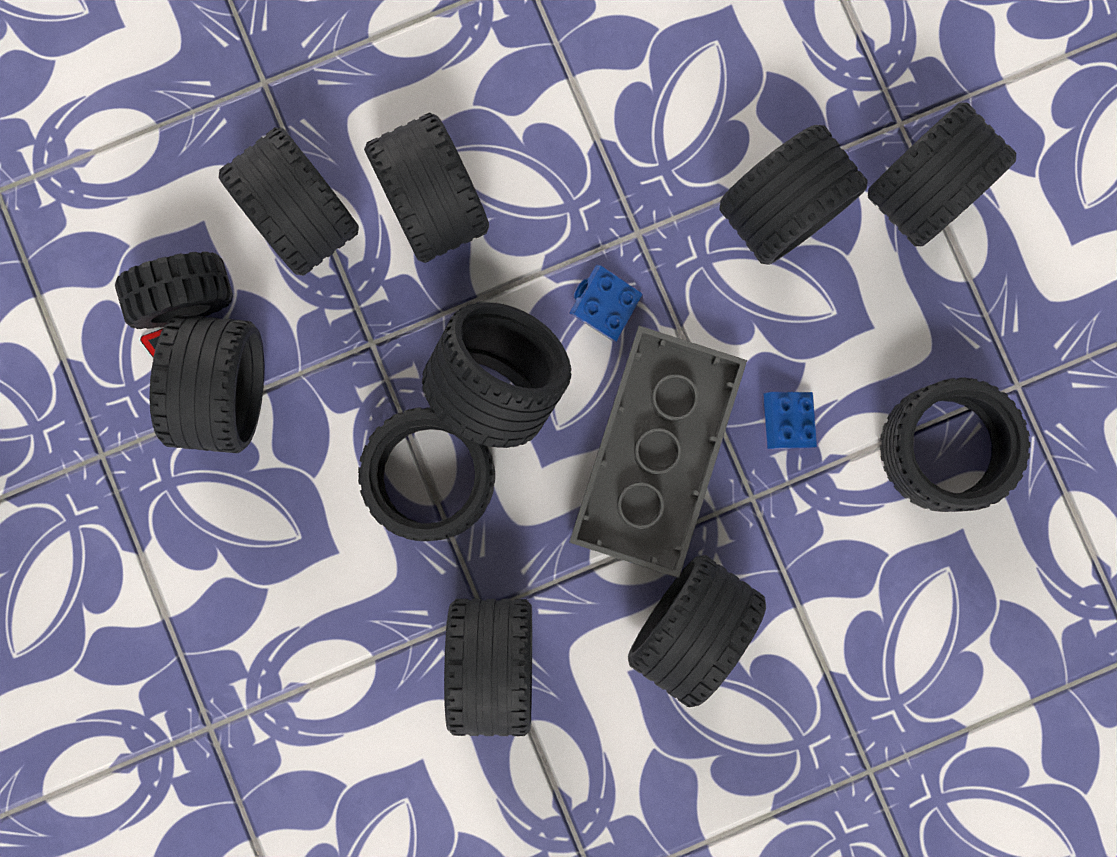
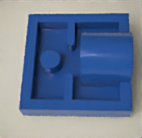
[569,265,643,342]
[763,392,817,449]

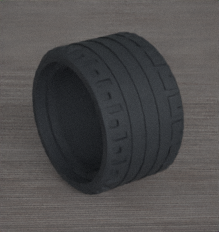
[868,103,1017,246]
[364,112,489,263]
[719,125,868,265]
[218,127,359,276]
[422,302,572,448]
[149,314,264,454]
[880,377,1031,512]
[358,407,495,541]
[628,555,766,707]
[444,599,532,737]

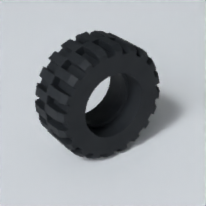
[115,251,233,329]

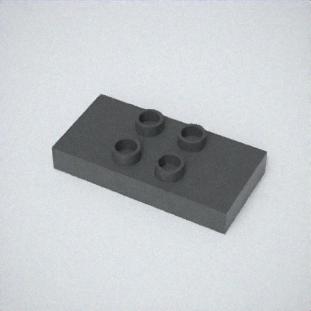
[569,326,747,578]

